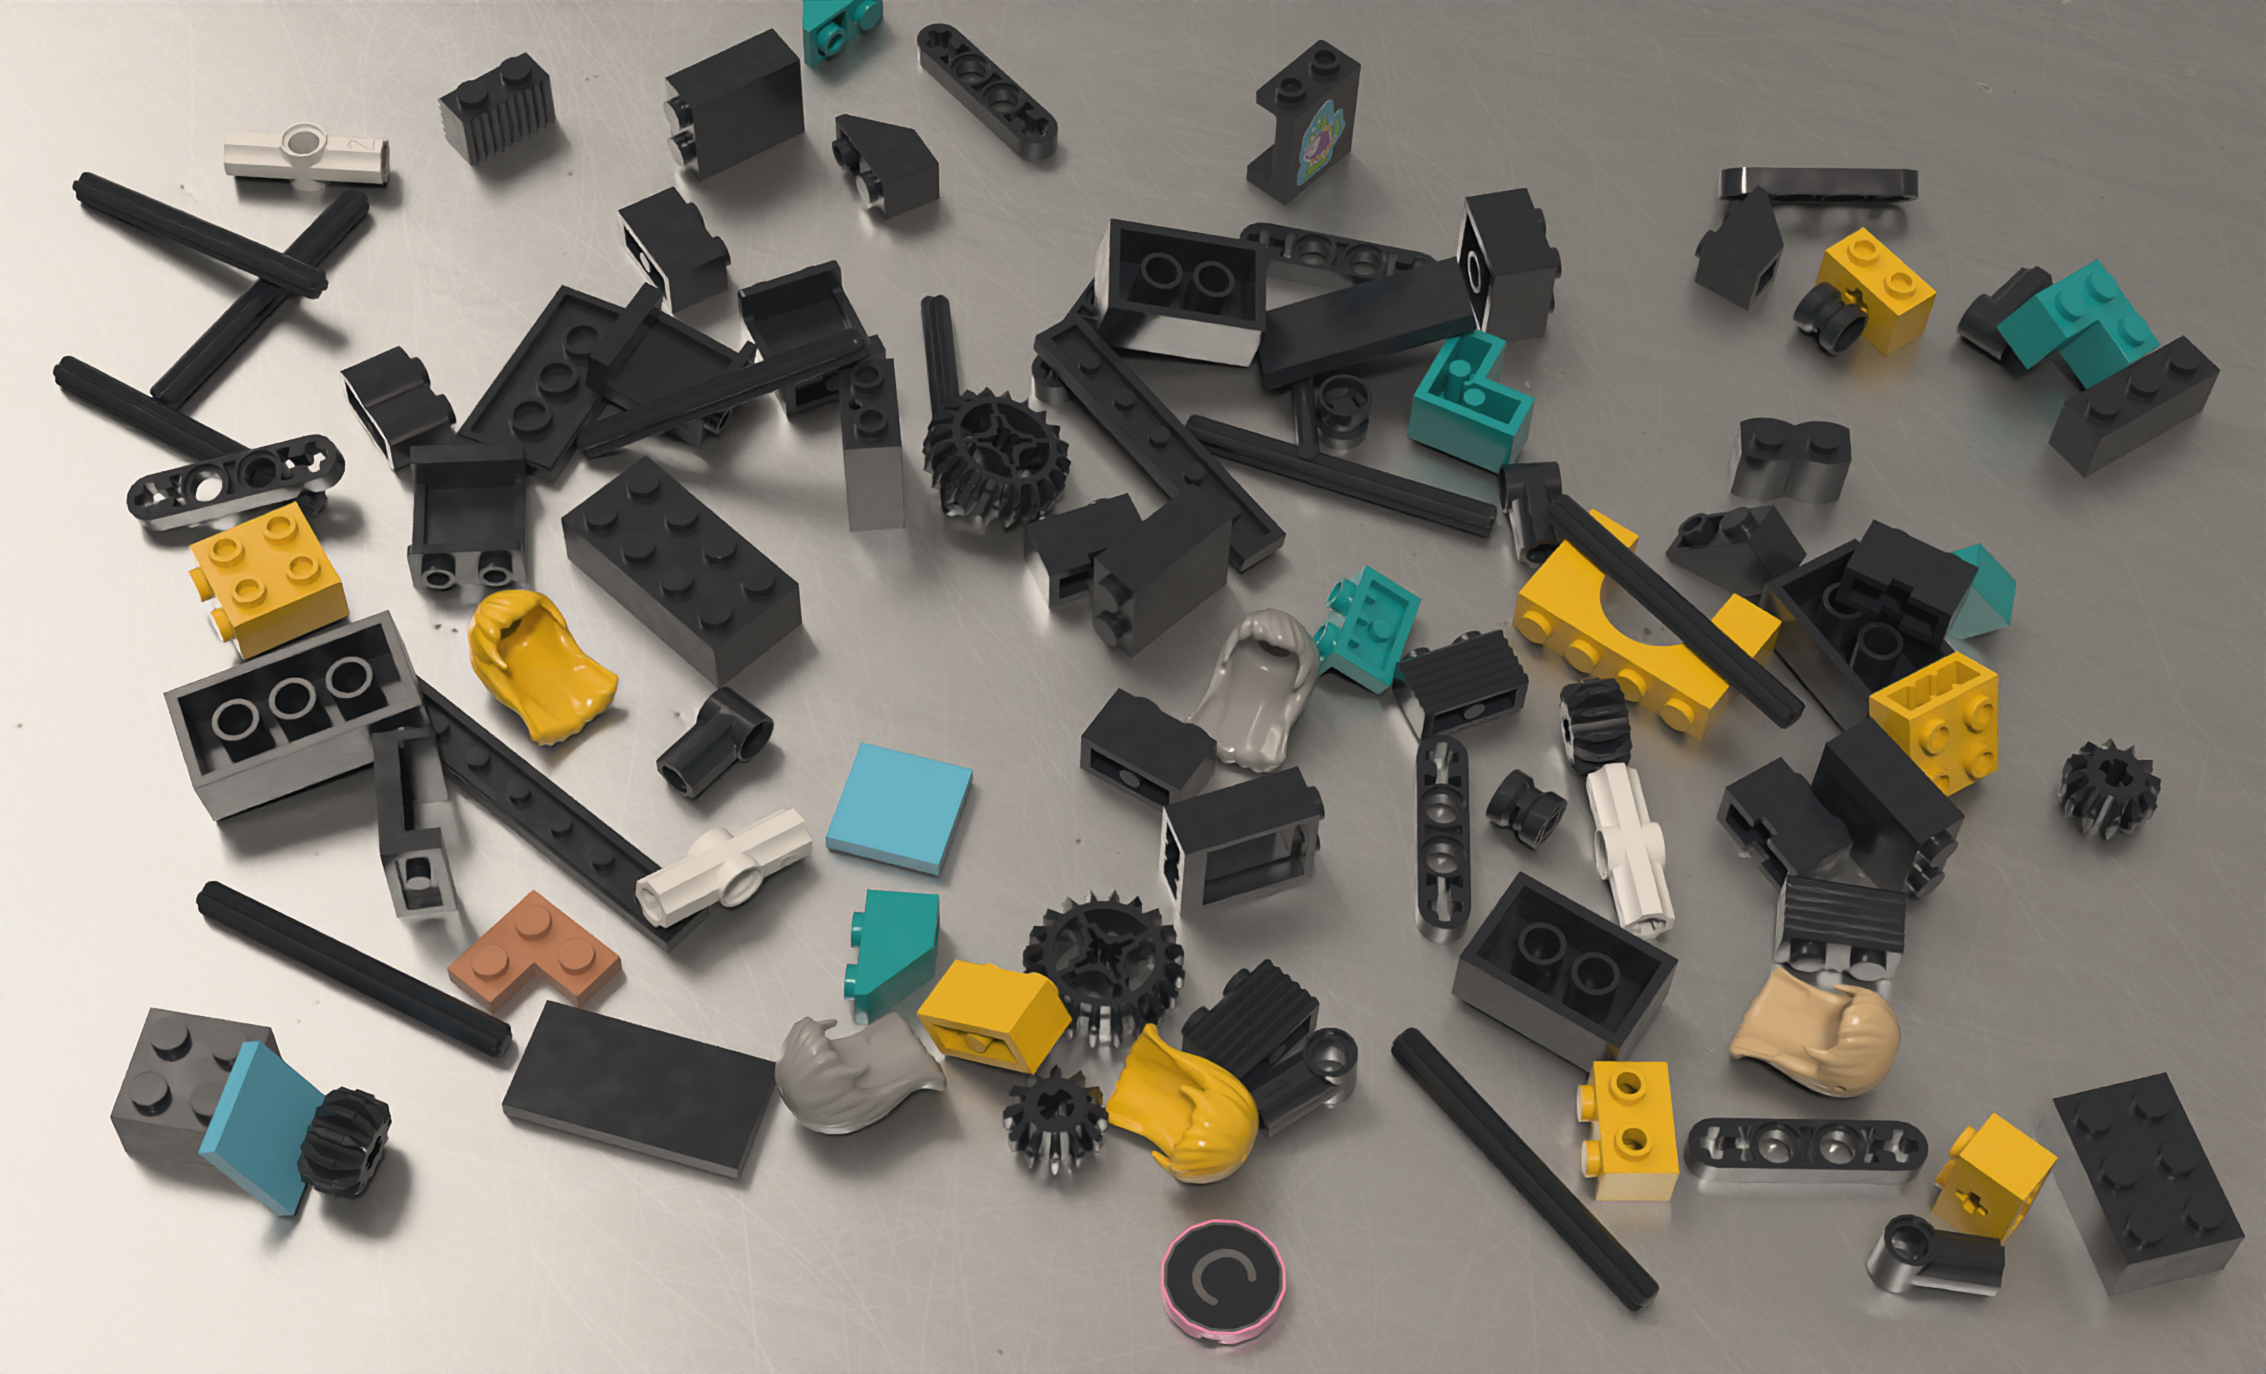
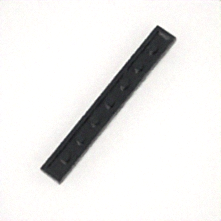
[416,674,710,954]

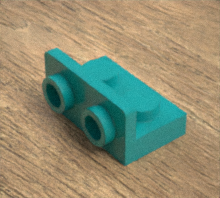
[1312,565,1422,695]

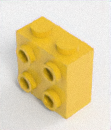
[187,501,350,660]
[1869,651,1998,797]

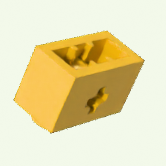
[1815,227,1937,357]
[1931,1112,2058,1246]

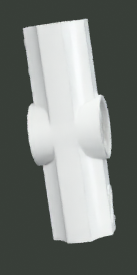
[223,122,390,192]
[1586,763,1675,940]
[635,808,813,928]

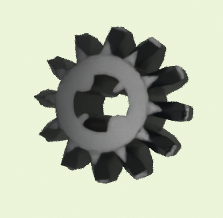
[1559,677,1633,774]
[2057,738,2161,840]
[1003,1064,1109,1175]
[297,1086,392,1199]

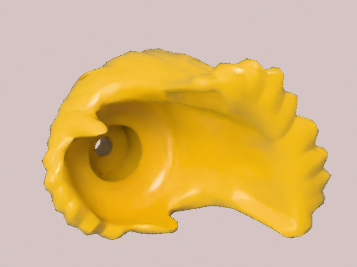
[467,590,619,747]
[1104,1023,1259,1184]

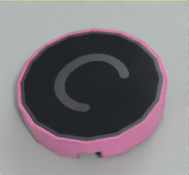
[1160,1219,1286,1344]

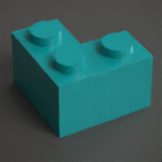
[1996,259,2161,389]
[1407,329,1536,474]

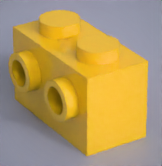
[916,959,1072,1075]
[1577,1061,1679,1201]

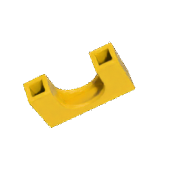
[1511,508,1782,742]

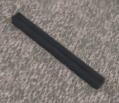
[920,294,964,517]

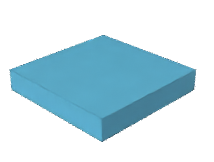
[826,742,973,876]
[198,1041,325,1216]

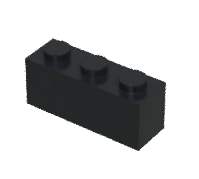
[2048,335,2220,478]

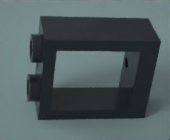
[838,358,905,532]
[1159,766,1325,917]

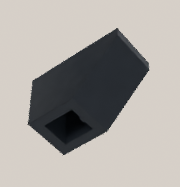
[832,114,940,220]
[1694,185,1784,311]
[1665,505,1807,597]

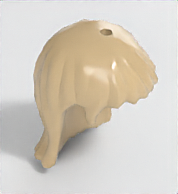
[1729,967,1901,1098]

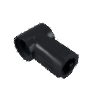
[1957,266,2053,362]
[1498,461,1566,568]
[656,686,774,799]
[1245,1028,1358,1138]
[1867,1214,2005,1297]

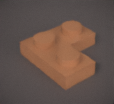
[447,889,622,1014]

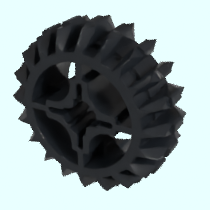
[922,387,1071,528]
[1022,889,1185,1048]

